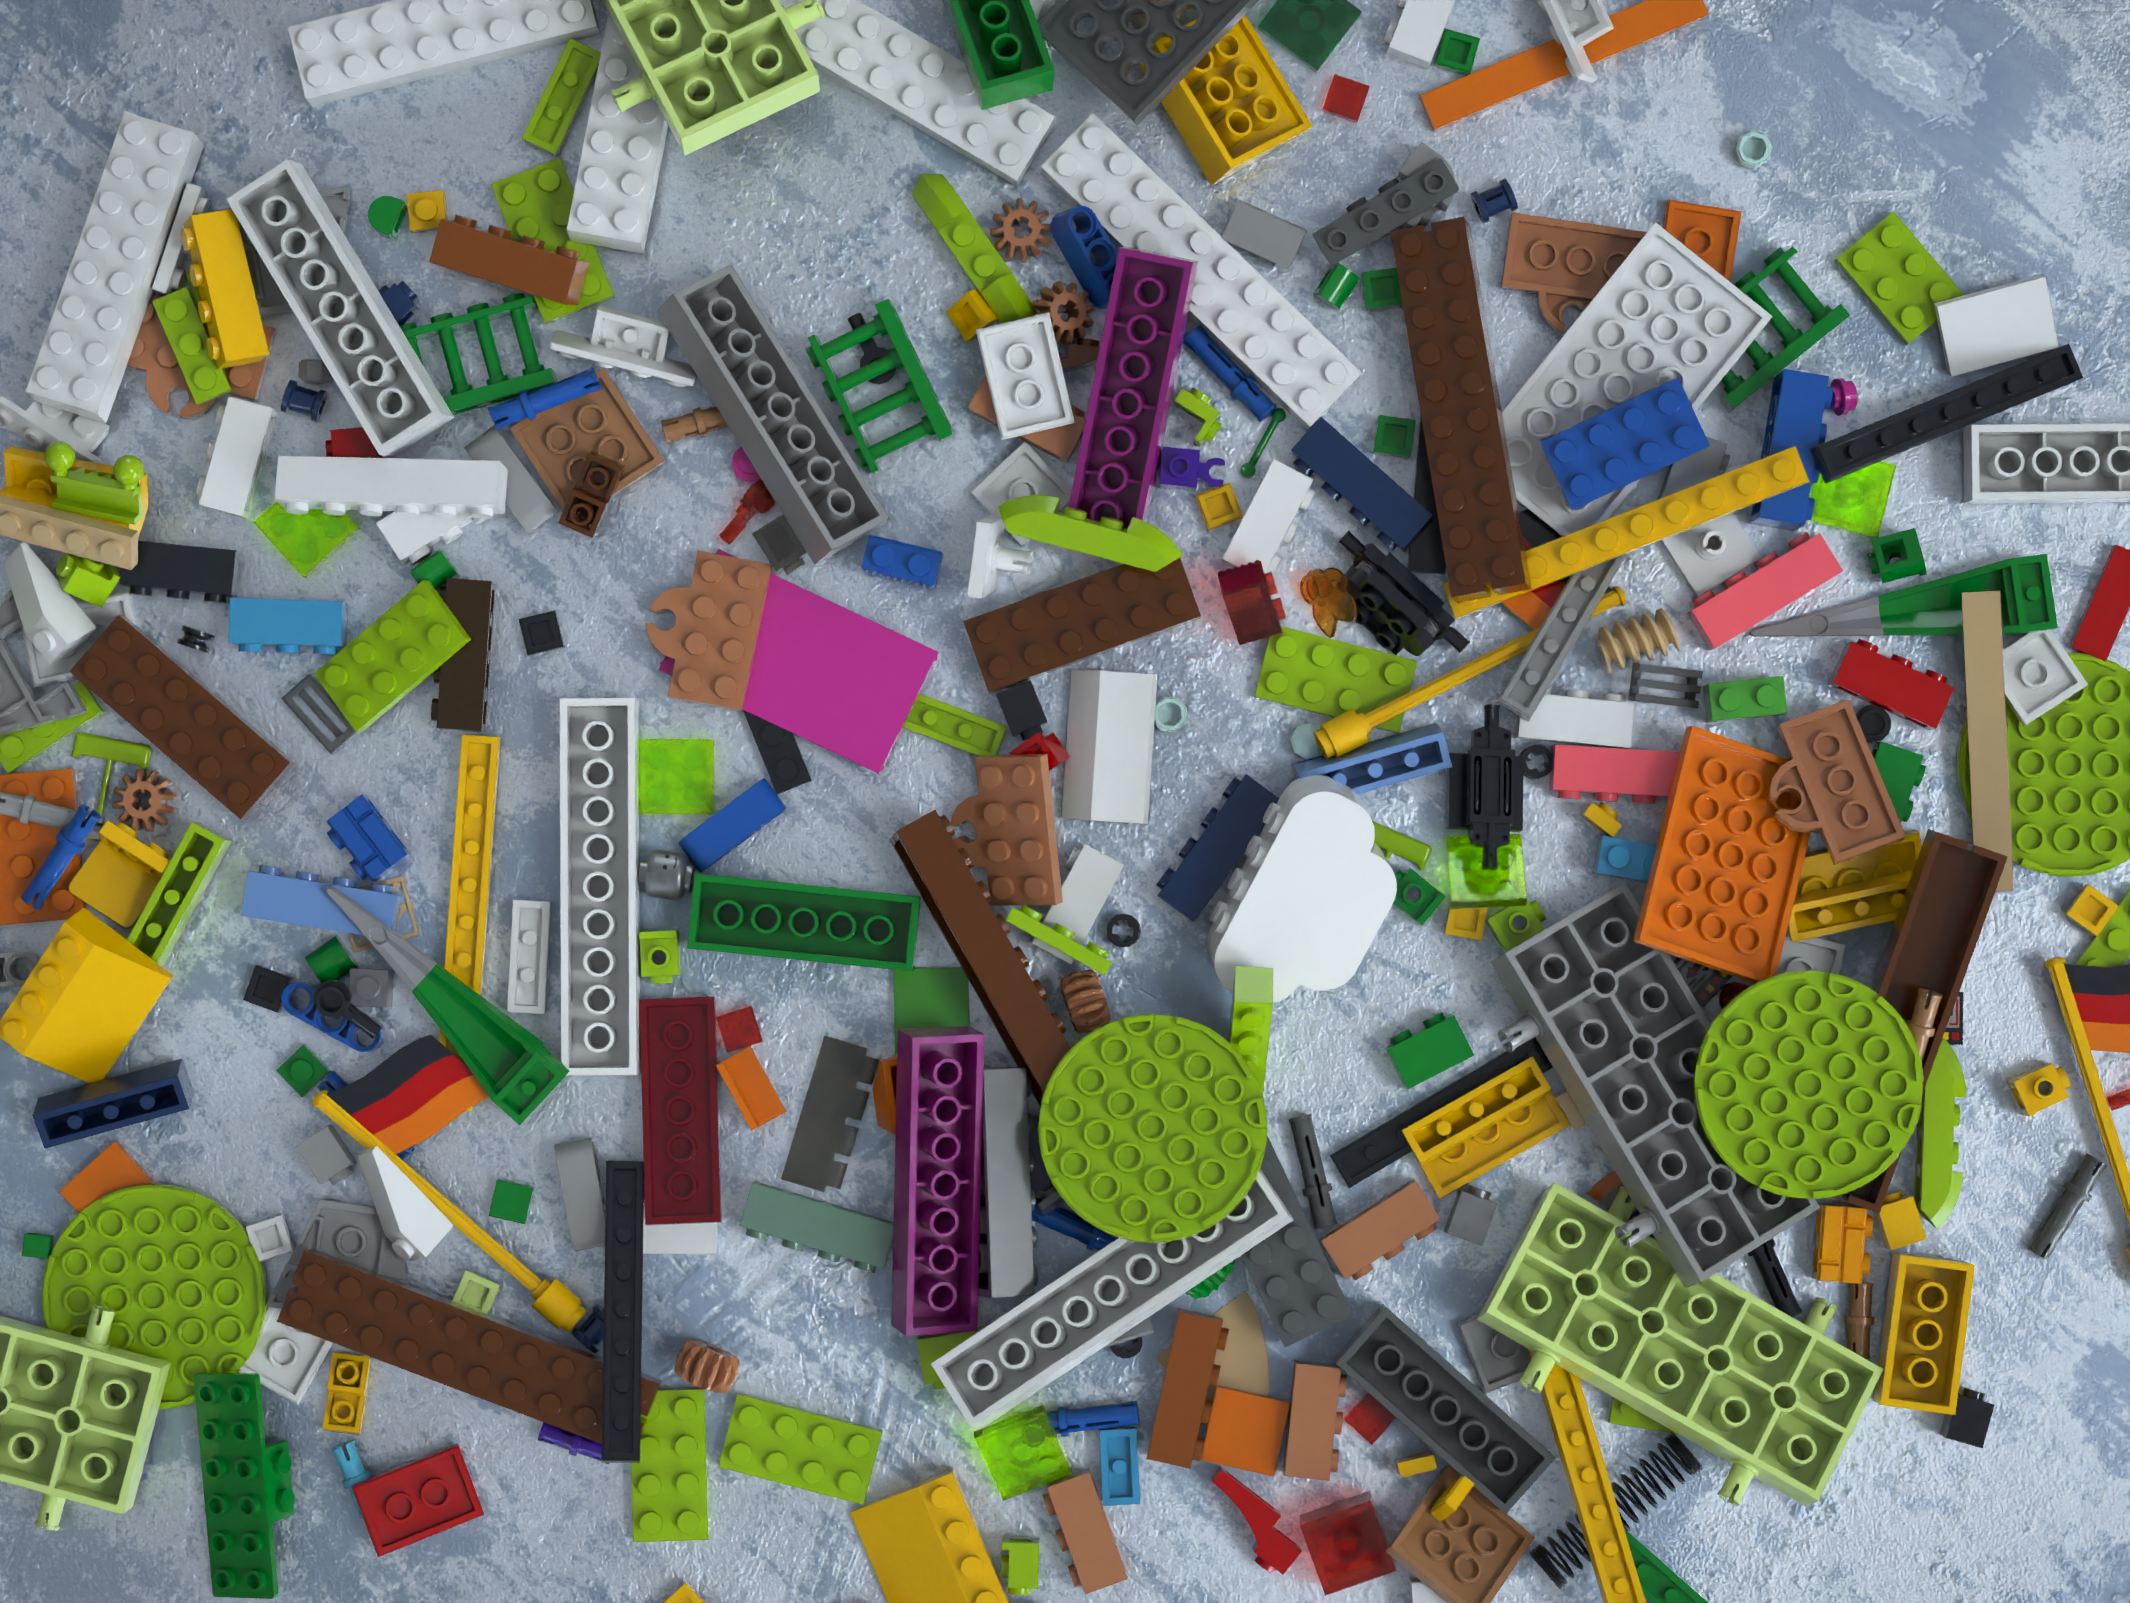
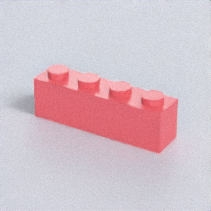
[1687,532,1843,651]
[1549,745,1680,804]

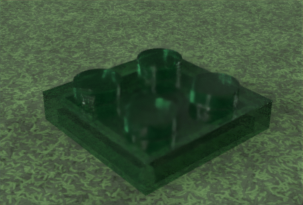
[1257,0,1362,73]

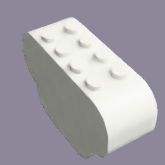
[1207,775,1397,1003]

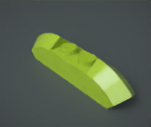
[912,174,1038,324]
[998,495,1183,572]
[1914,1038,1966,1230]

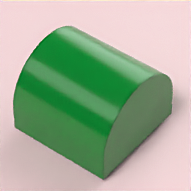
[368,196,408,240]
[1313,263,1359,311]
[410,549,458,589]
[305,935,359,983]

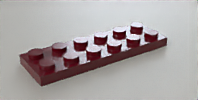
[639,997,722,1226]

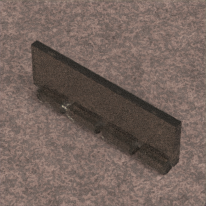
[781,1035,879,1192]

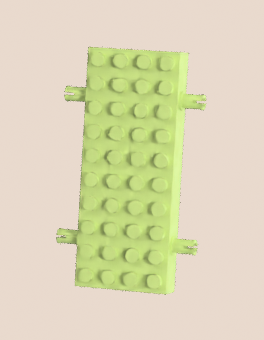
[603,0,825,156]
[1477,1182,1883,1506]
[0,1305,171,1530]

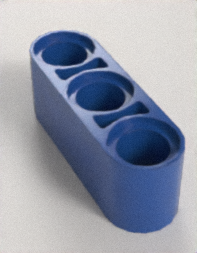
[1050,206,1118,309]
[678,778,787,873]
[281,982,386,1052]

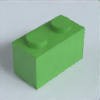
[1703,676,1787,723]

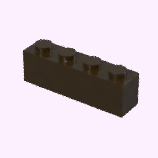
[431,578,496,732]

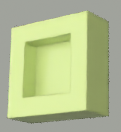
[452,1269,502,1315]

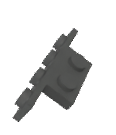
[1312,158,1459,266]

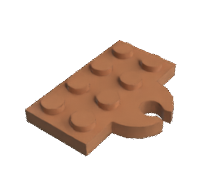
[1501,212,1647,334]
[127,295,277,419]
[645,550,772,712]
[1768,699,1906,865]
[951,754,1063,906]

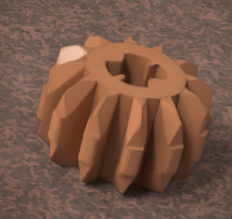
[990,198,1051,263]
[1031,281,1095,345]
[112,769,178,832]
[1060,969,1111,1034]
[674,1339,740,1393]

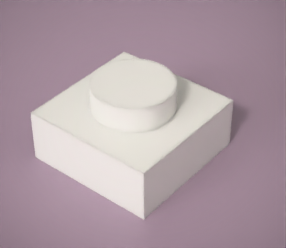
[246,1214,295,1261]

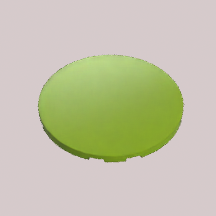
[1955,653,2130,877]
[1694,970,1924,1199]
[1038,1014,1268,1243]
[42,1184,268,1410]

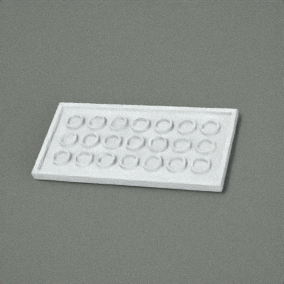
[1502,222,1773,536]

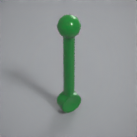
[1241,408,1286,478]

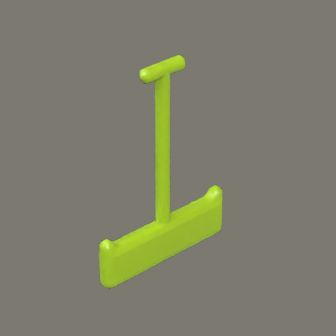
[72,732,151,841]
[1372,821,1432,870]

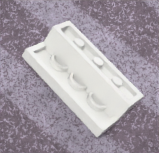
[1061,670,1157,824]

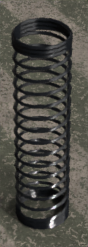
[1529,1432,1703,1589]

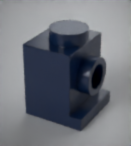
[378,280,420,326]

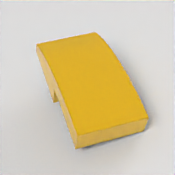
[322,1352,371,1436]

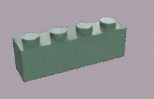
[739,1181,893,1273]

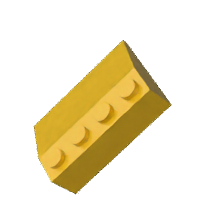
[1138,14,1313,185]
[0,908,173,1084]
[850,1468,1011,1603]

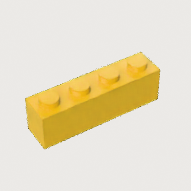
[181,209,269,369]

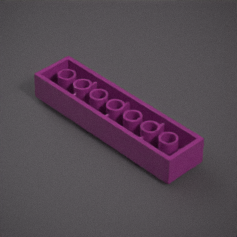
[1069,247,1199,529]
[891,1026,985,1336]

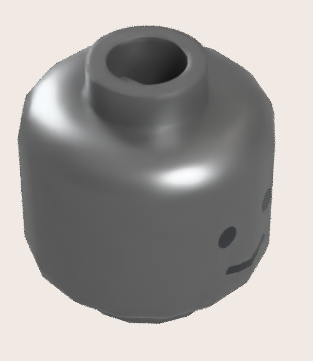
[638,849,695,900]

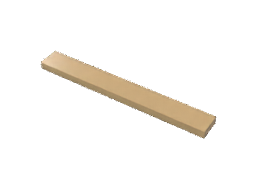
[1962,591,2014,892]

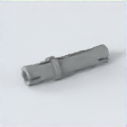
[0,791,105,840]

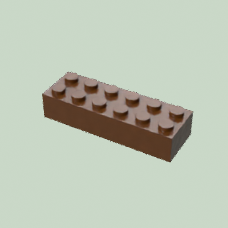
[963,558,1201,694]
[69,615,296,820]

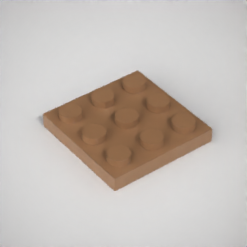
[509,368,665,510]
[1385,1465,1535,1603]

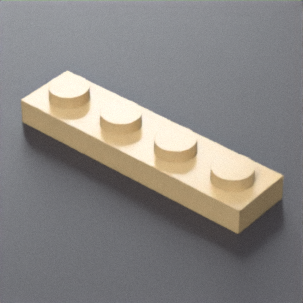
[0,495,138,570]

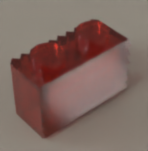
[1217,560,1286,645]

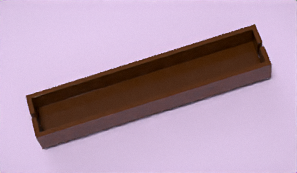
[1390,216,1532,603]
[889,810,1074,1108]
[1833,829,2008,1213]
[277,1248,662,1444]

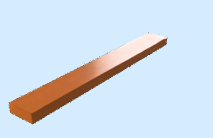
[1419,0,1709,131]

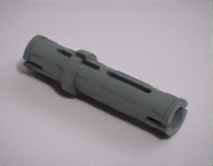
[1288,1114,1338,1229]
[2027,1153,2108,1262]

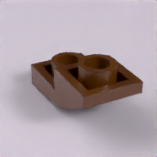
[1059,338,1100,372]
[558,451,625,538]

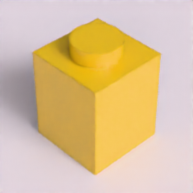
[1873,1190,1927,1250]

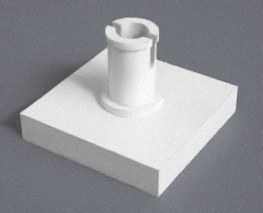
[1660,512,1761,598]
[967,515,1033,598]

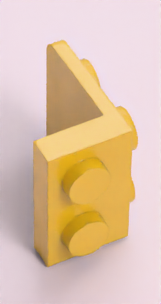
[69,820,170,929]

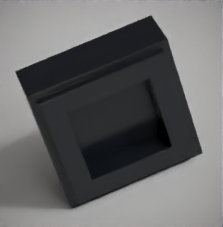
[519,610,565,656]
[243,965,293,1013]

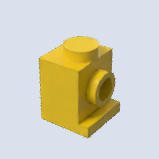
[2007,1062,2071,1116]

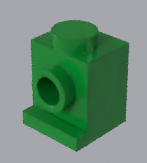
[1867,528,1927,584]
[1393,868,1446,926]

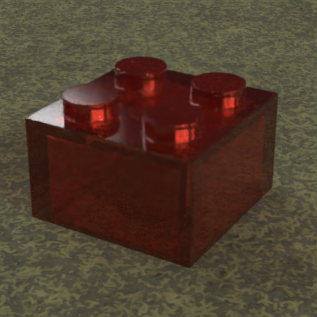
[1300,1491,1397,1596]

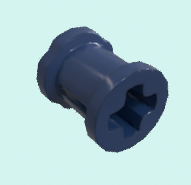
[1470,178,1518,224]
[281,380,327,422]
[571,1304,604,1354]

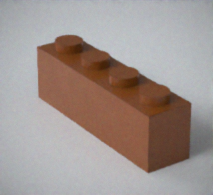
[429,215,590,306]
[1146,1309,1229,1469]

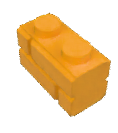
[1812,1203,1873,1284]

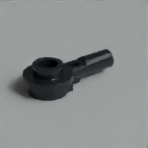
[848,313,897,385]
[1856,705,1891,742]
[314,980,382,1039]

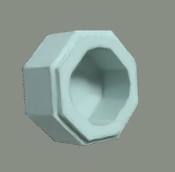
[1734,130,1773,169]
[1154,696,1187,733]
[1290,723,1322,760]

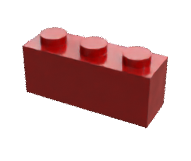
[1828,639,1954,730]

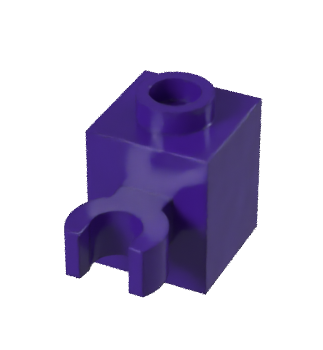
[1158,447,1225,491]

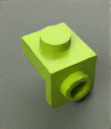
[1174,388,1222,447]

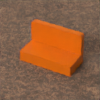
[716,1046,787,1131]

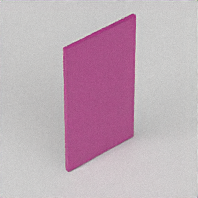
[659,549,939,774]

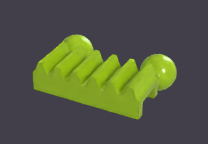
[44,441,144,525]

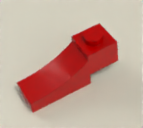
[1211,1466,1302,1575]

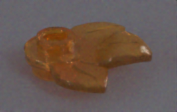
[1300,567,1357,638]

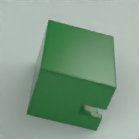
[22,1233,54,1259]

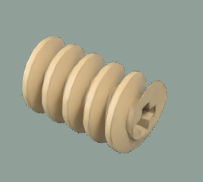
[1596,608,1680,675]

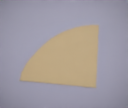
[1155,1290,1270,1428]

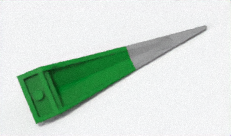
[1749,554,2058,637]
[326,885,570,1125]

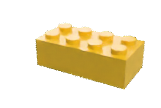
[1873,1252,1975,1415]

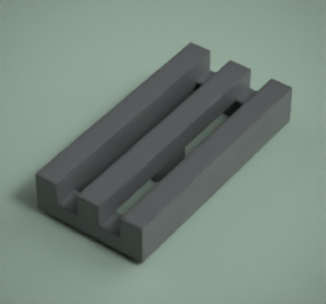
[1628,663,1703,708]
[281,674,358,755]

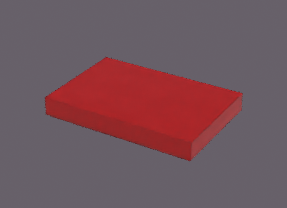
[351,1443,484,1557]

